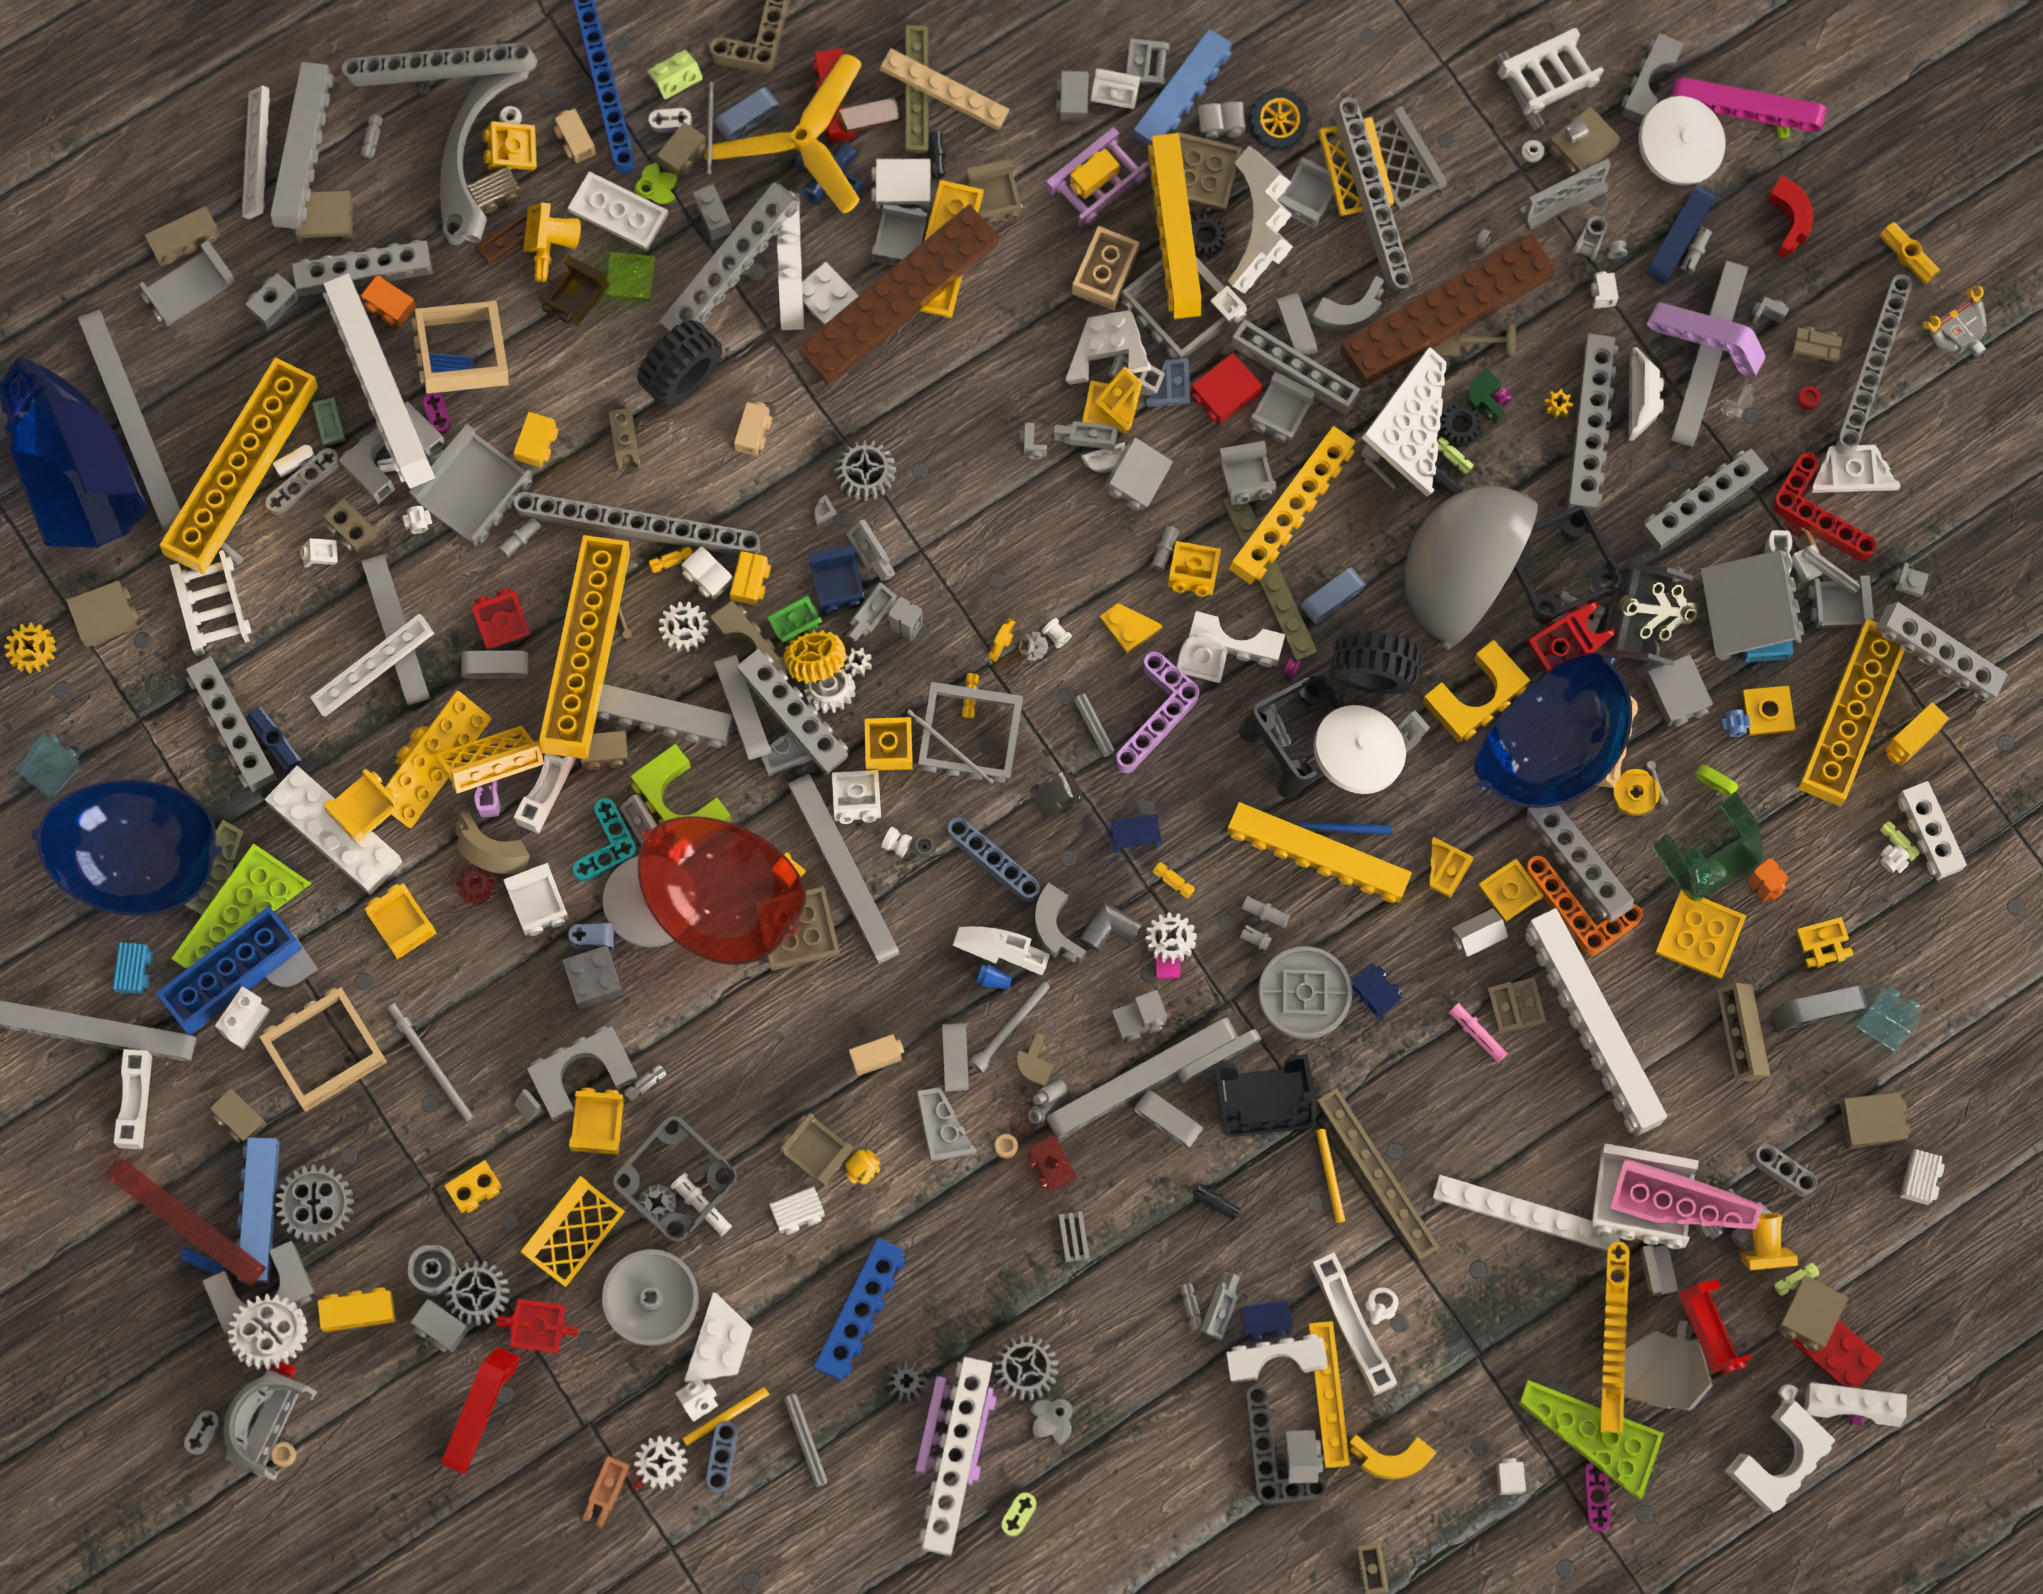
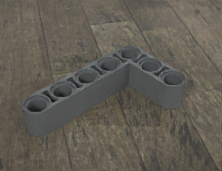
[1245,1385,1327,1505]

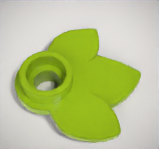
[635,163,677,204]

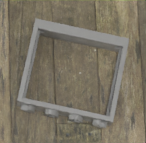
[1121,257,1229,359]
[918,682,1023,783]

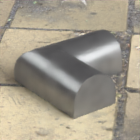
[1079,901,1143,952]

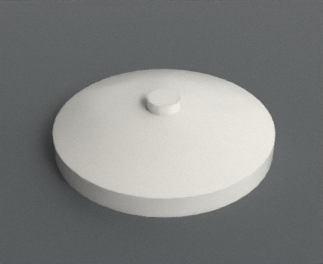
[1639,96,1725,186]
[1314,705,1406,794]

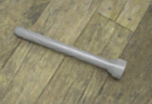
[969,982,1050,1073]

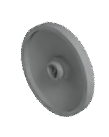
[603,854,697,947]
[602,1249,699,1346]

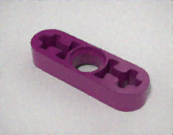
[1584,1462,1611,1532]

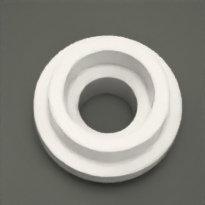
[499,106,522,124]
[1522,140,1544,162]

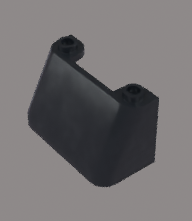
[1214,1054,1316,1137]

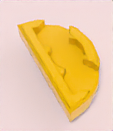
[989,618,1017,662]

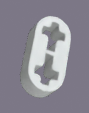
[649,108,692,133]

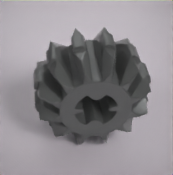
[886,1361,927,1403]

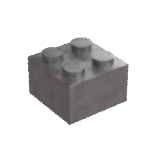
[563,945,624,1009]

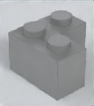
[1111,990,1167,1042]

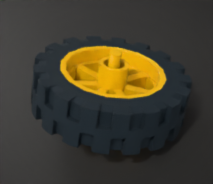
[1248,88,1310,150]

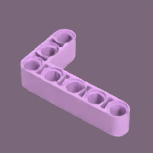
[1647,303,1766,378]
[1116,652,1199,773]

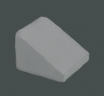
[514,1089,542,1121]

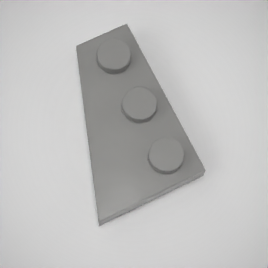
[761,710,831,776]
[916,1087,977,1162]

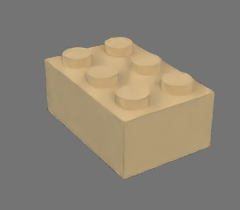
[1072,226,1140,311]

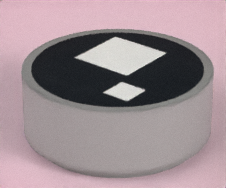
[1475,229,1492,253]

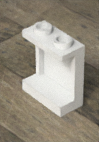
[872,159,930,210]
[504,863,569,936]
[215,987,270,1050]

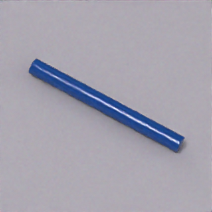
[1299,822,1392,834]

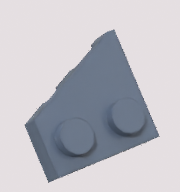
[1146,358,1191,407]

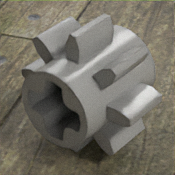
[1019,632,1048,661]

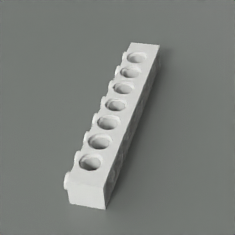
[919,1357,993,1556]

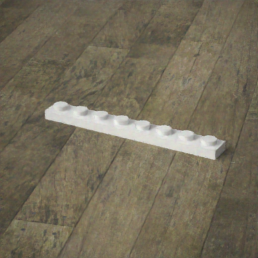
[1432,1175,1620,1253]

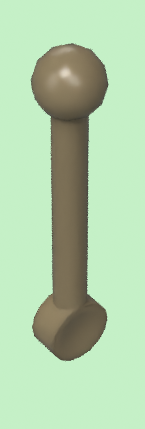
[618,606,632,639]

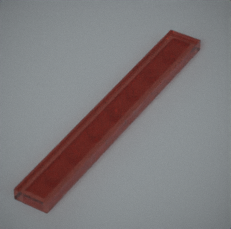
[107,1159,267,1287]

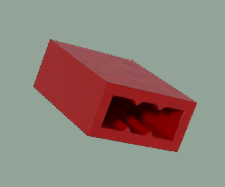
[1191,353,1262,426]

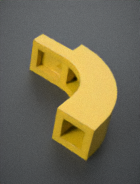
[1348,1435,1437,1479]

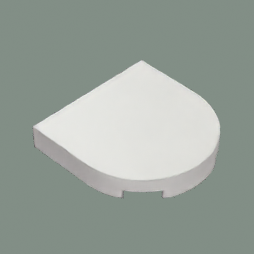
[1177,632,1227,683]

